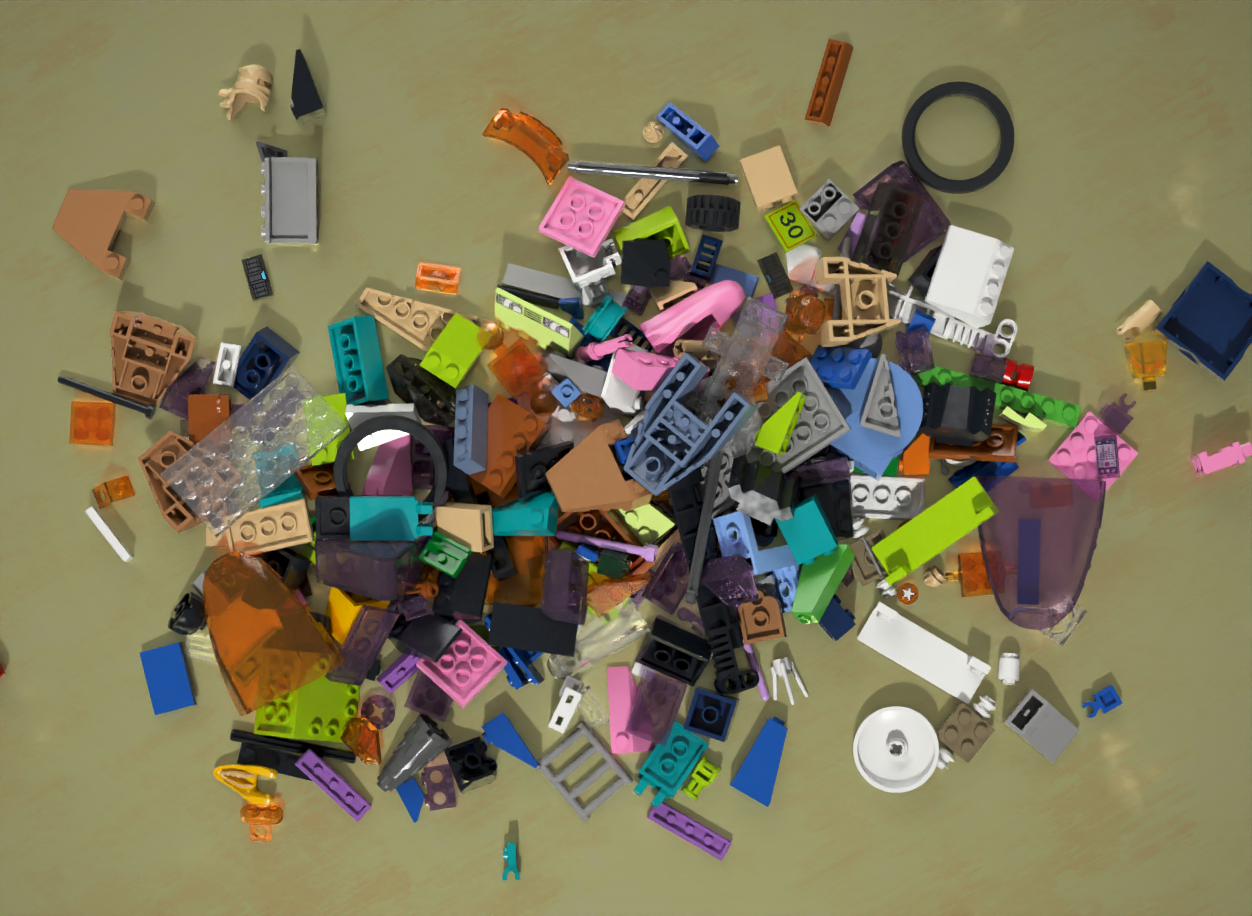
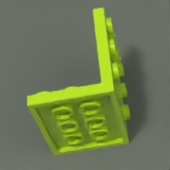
[254,648,363,743]

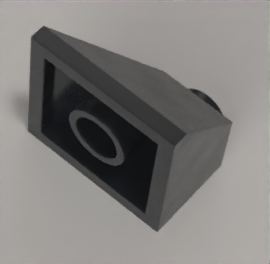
[621,239,670,287]

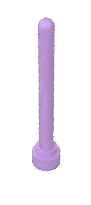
[556,530,658,562]
[731,601,770,701]

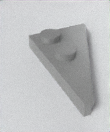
[859,354,901,438]

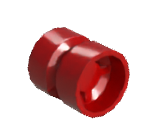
[998,358,1034,391]

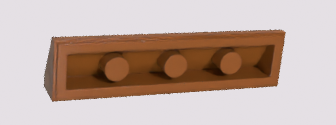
[805,39,853,127]

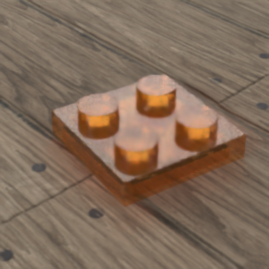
[69,401,115,446]

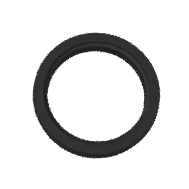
[902,81,1014,194]
[334,415,448,522]

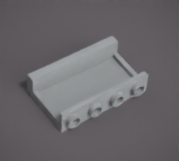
[261,157,318,244]

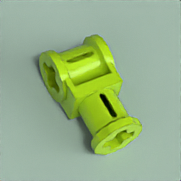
[681,755,722,801]

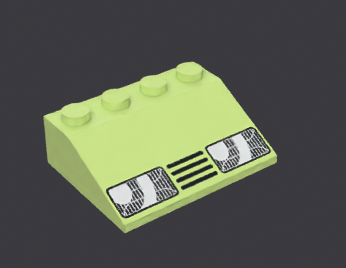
[494,287,584,359]

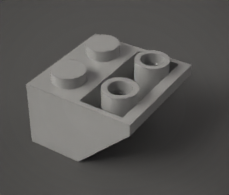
[799,179,859,242]

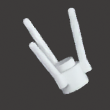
[770,657,809,705]

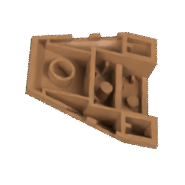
[110,310,197,406]
[138,431,243,533]

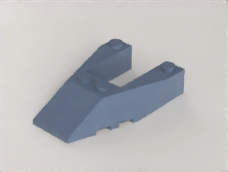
[623,353,758,496]

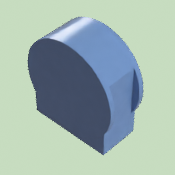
[826,358,923,481]

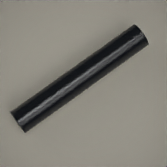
[497,284,559,310]

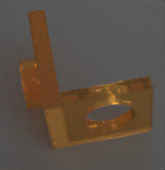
[92,476,135,509]

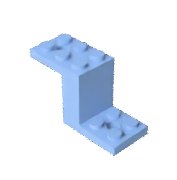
[713,511,801,613]

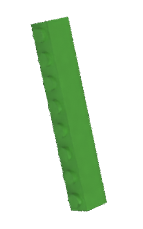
[911,360,1082,429]

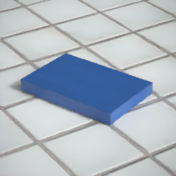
[140,642,197,715]

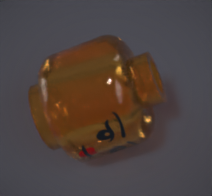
[571,393,604,422]

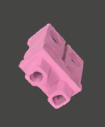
[1190,441,1252,477]

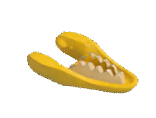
[213,765,278,805]

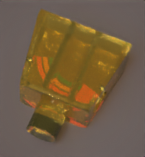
[1124,341,1168,391]

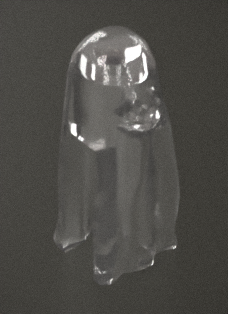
[547,597,650,680]

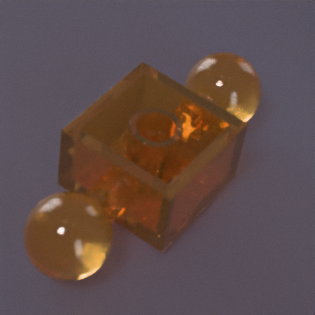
[477,323,558,417]

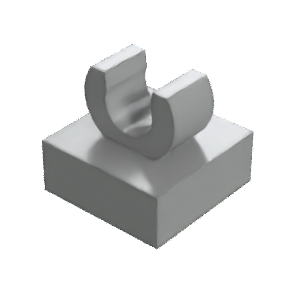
[584,279,611,308]

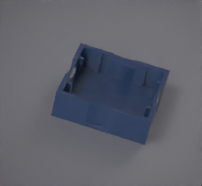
[1153,261,1252,383]

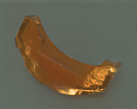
[482,108,570,185]

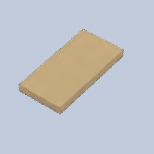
[223,499,315,559]

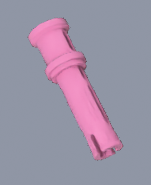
[574,334,633,365]

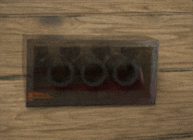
[851,182,925,278]

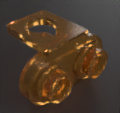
[240,803,283,842]

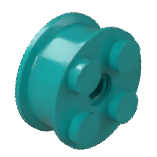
[582,295,628,343]

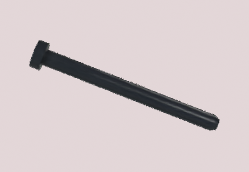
[57,375,156,420]

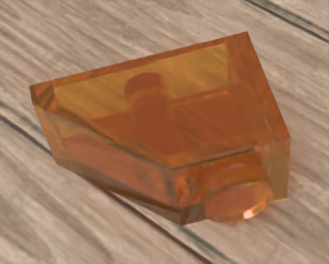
[340,717,382,765]

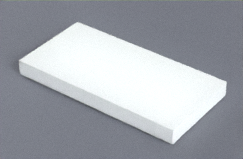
[848,474,926,520]

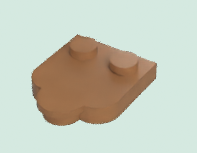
[738,587,787,645]

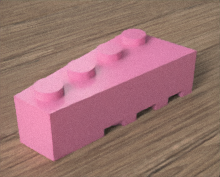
[611,348,710,392]

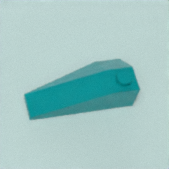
[492,493,559,536]

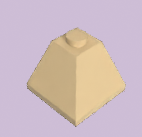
[650,280,698,313]

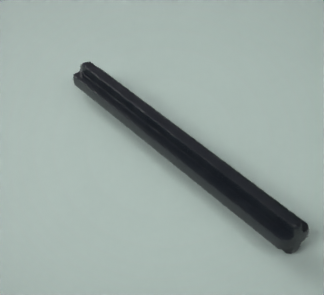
[230,729,357,764]

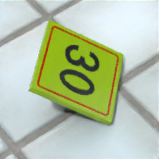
[764,200,818,253]

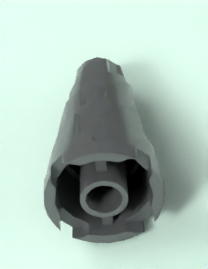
[377,713,452,792]

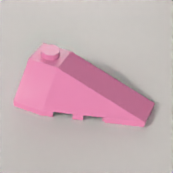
[362,434,414,496]
[607,666,655,753]

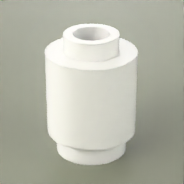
[998,653,1021,685]

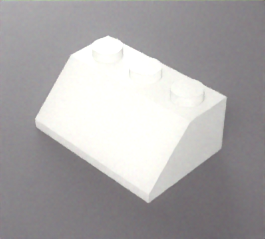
[601,342,649,417]

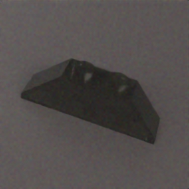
[386,354,456,427]

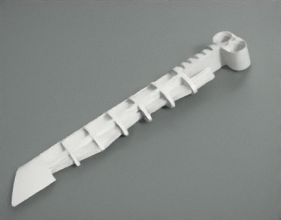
[785,243,1017,361]

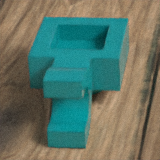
[502,842,520,880]

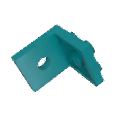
[253,444,306,508]

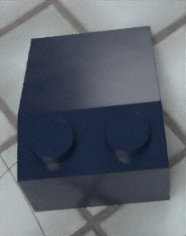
[234,327,300,407]

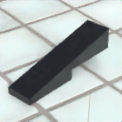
[476,491,519,582]

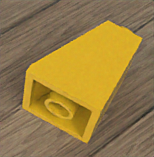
[325,576,391,649]

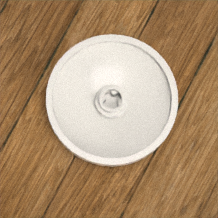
[853,706,940,793]

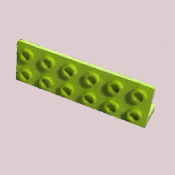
[872,476,1000,586]

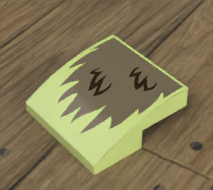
[998,406,1047,432]

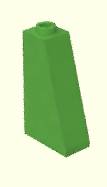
[791,544,855,624]

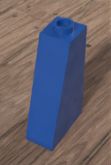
[730,716,787,807]

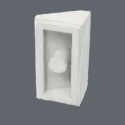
[213,342,242,388]

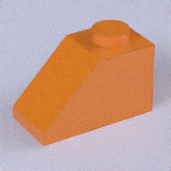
[898,433,929,476]

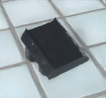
[444,736,497,794]

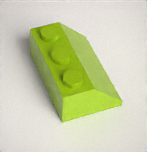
[612,206,690,260]

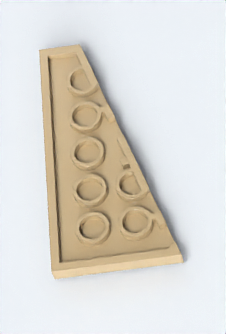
[355,287,497,353]

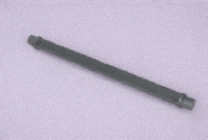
[567,160,738,185]
[685,445,726,604]

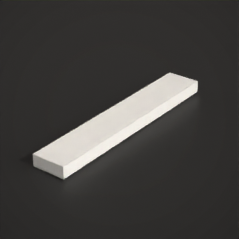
[502,263,629,316]

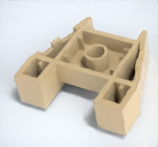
[815,257,901,347]

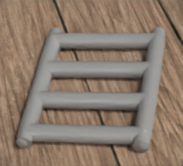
[536,721,633,822]

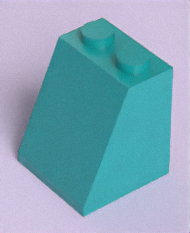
[775,494,838,566]

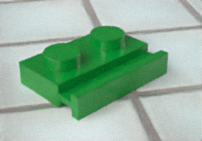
[418,531,472,578]

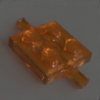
[945,551,1018,597]

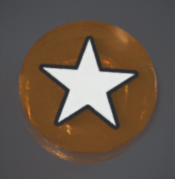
[897,583,919,605]

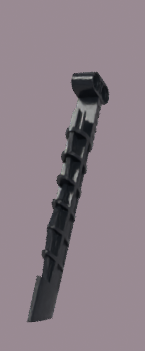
[668,466,759,694]

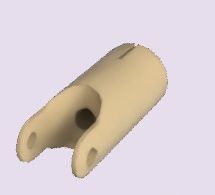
[1116,299,1162,344]
[673,339,720,360]

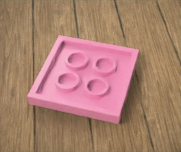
[538,176,625,258]
[1047,411,1138,502]
[416,619,508,708]

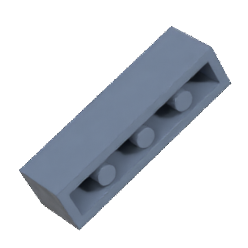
[453,384,489,475]

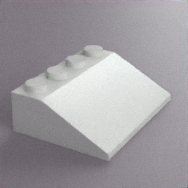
[925,225,1014,329]

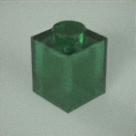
[597,548,632,580]

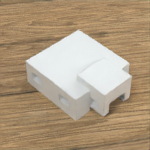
[558,238,622,290]
[548,675,583,734]

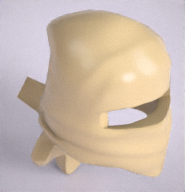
[218,64,273,121]

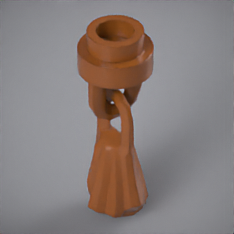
[393,581,439,599]

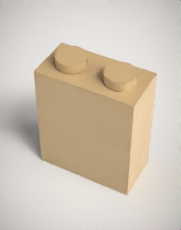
[739,145,798,212]
[436,502,494,552]

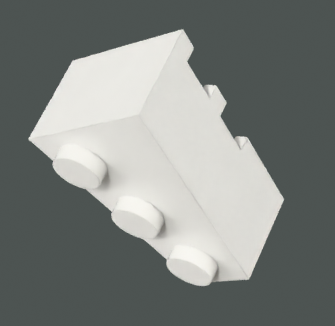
[345,403,422,451]

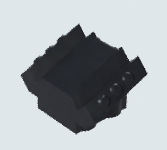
[919,381,996,447]
[728,455,799,525]

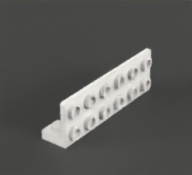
[857,602,991,704]

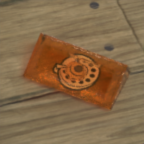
[415,263,461,294]

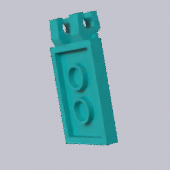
[349,496,433,541]
[632,720,709,808]

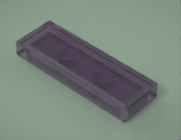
[784,456,851,488]

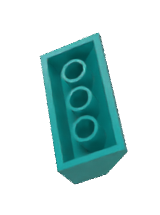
[328,316,389,406]

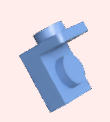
[549,378,581,408]

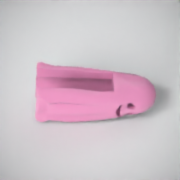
[639,280,746,356]

